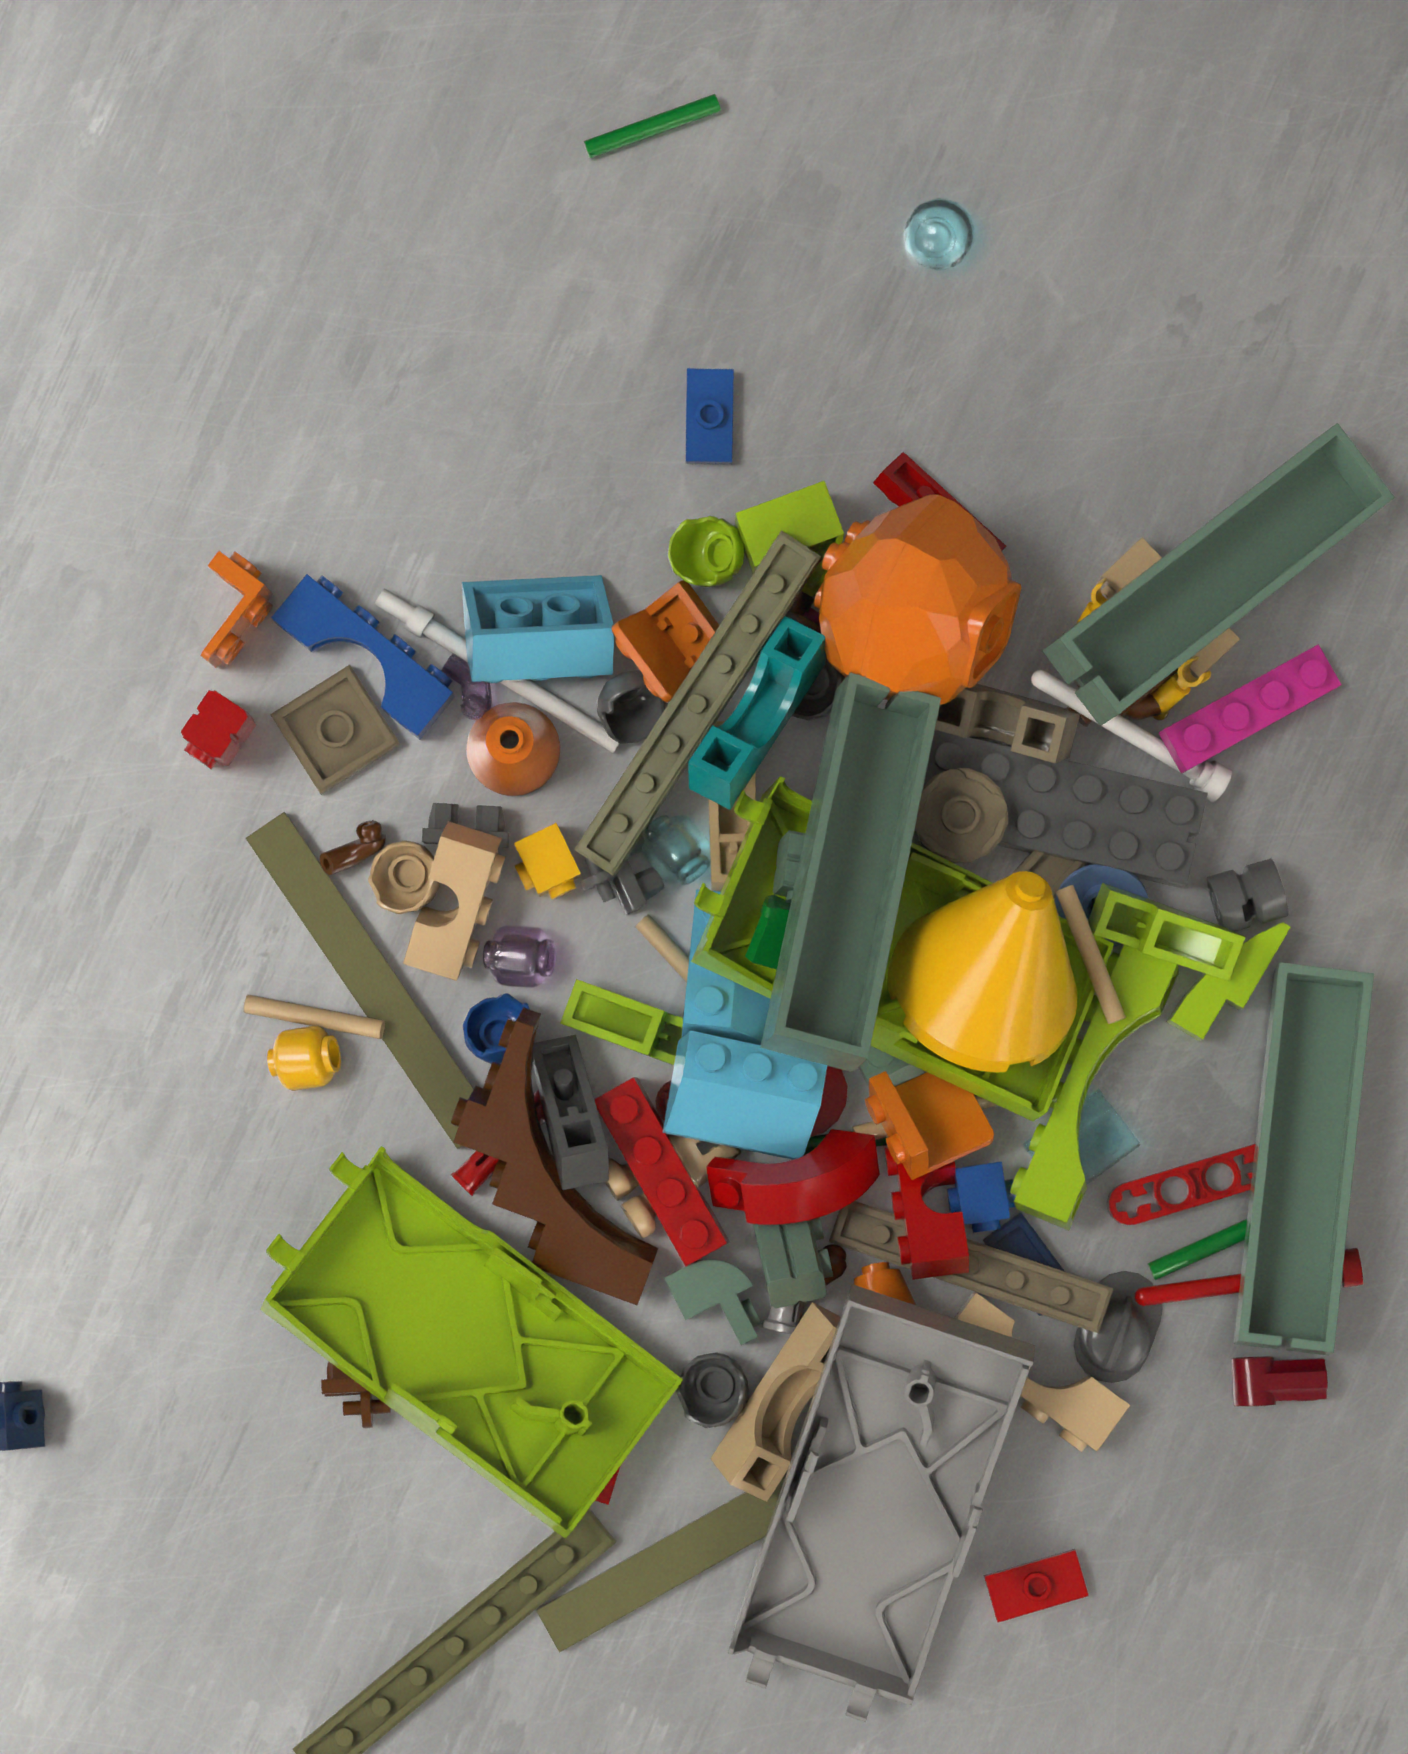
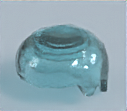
[903,197,976,271]

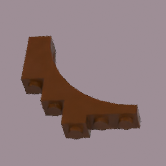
[450,1007,658,1306]

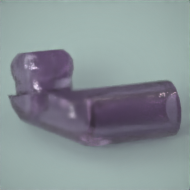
[441,653,492,720]

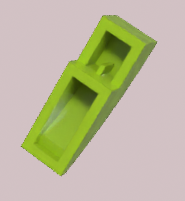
[1088,883,1245,981]
[1166,922,1291,1041]
[560,979,683,1065]

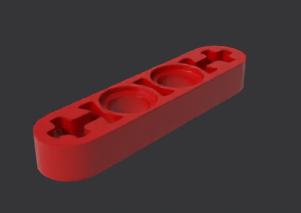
[1107,1144,1255,1225]

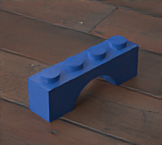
[271,574,455,740]

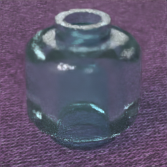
[642,815,711,885]

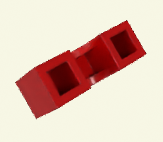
[884,1148,969,1280]

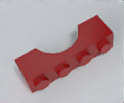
[594,1077,730,1267]

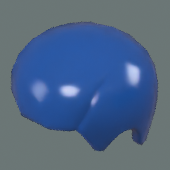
[463,993,530,1064]

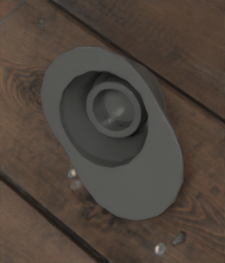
[1074,1271,1163,1383]

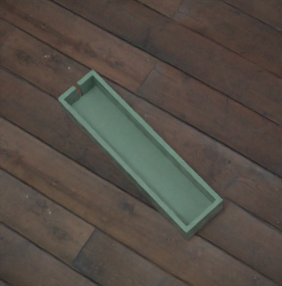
[1042,423,1395,726]
[760,673,941,1072]
[1234,962,1374,1356]

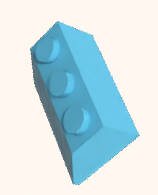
[462,575,614,683]
[682,889,770,1045]
[663,1030,827,1160]

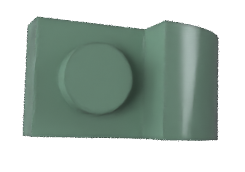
[664,1259,762,1346]

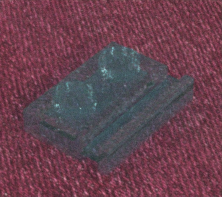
[1023,1088,1140,1184]

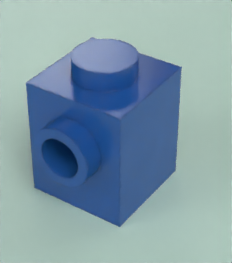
[947,1162,1016,1233]

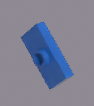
[686,368,734,464]

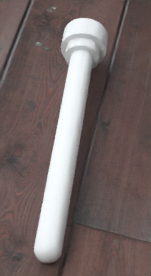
[1031,670,1232,802]

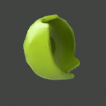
[668,516,744,587]

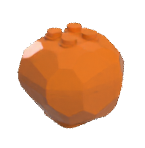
[814,495,1021,705]

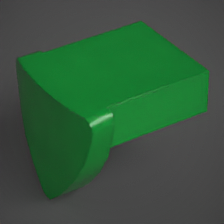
[745,895,791,970]

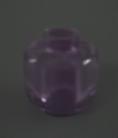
[483,925,556,988]

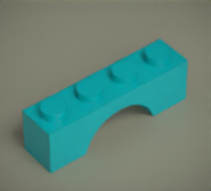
[688,616,826,810]

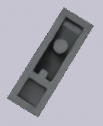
[532,1035,609,1190]

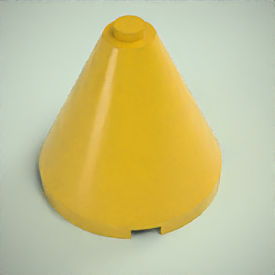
[887,871,1077,1072]

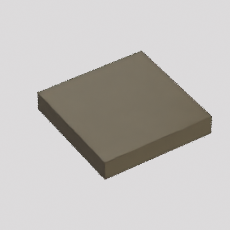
[270,665,400,795]

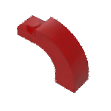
[706,1129,880,1225]

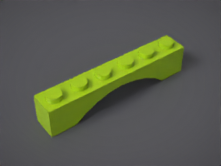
[1010,945,1179,1231]

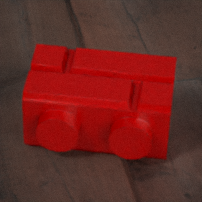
[181,690,256,770]

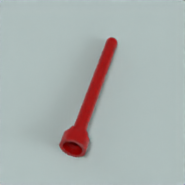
[1135,1248,1363,1306]

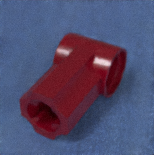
[1231,1356,1328,1406]

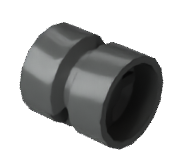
[1207,858,1288,932]

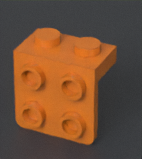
[200,551,273,668]
[611,580,719,703]
[865,1071,994,1180]

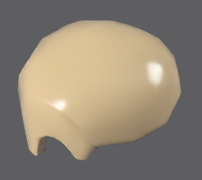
[368,840,440,914]

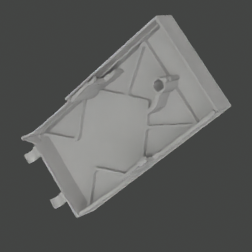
[728,1284,1035,1722]

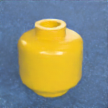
[267,1026,341,1091]

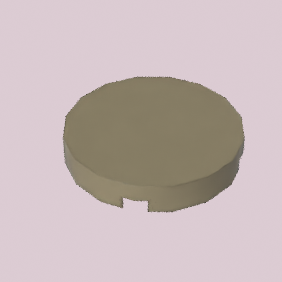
[915,768,1008,863]

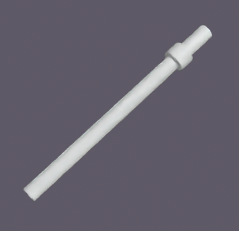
[375,589,620,753]

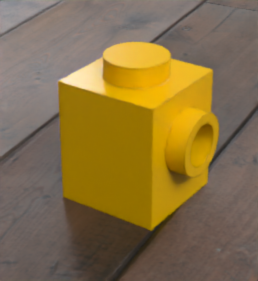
[514,823,582,900]

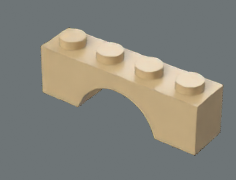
[955,1291,1130,1452]
[710,1302,841,1502]

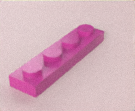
[1158,644,1342,774]

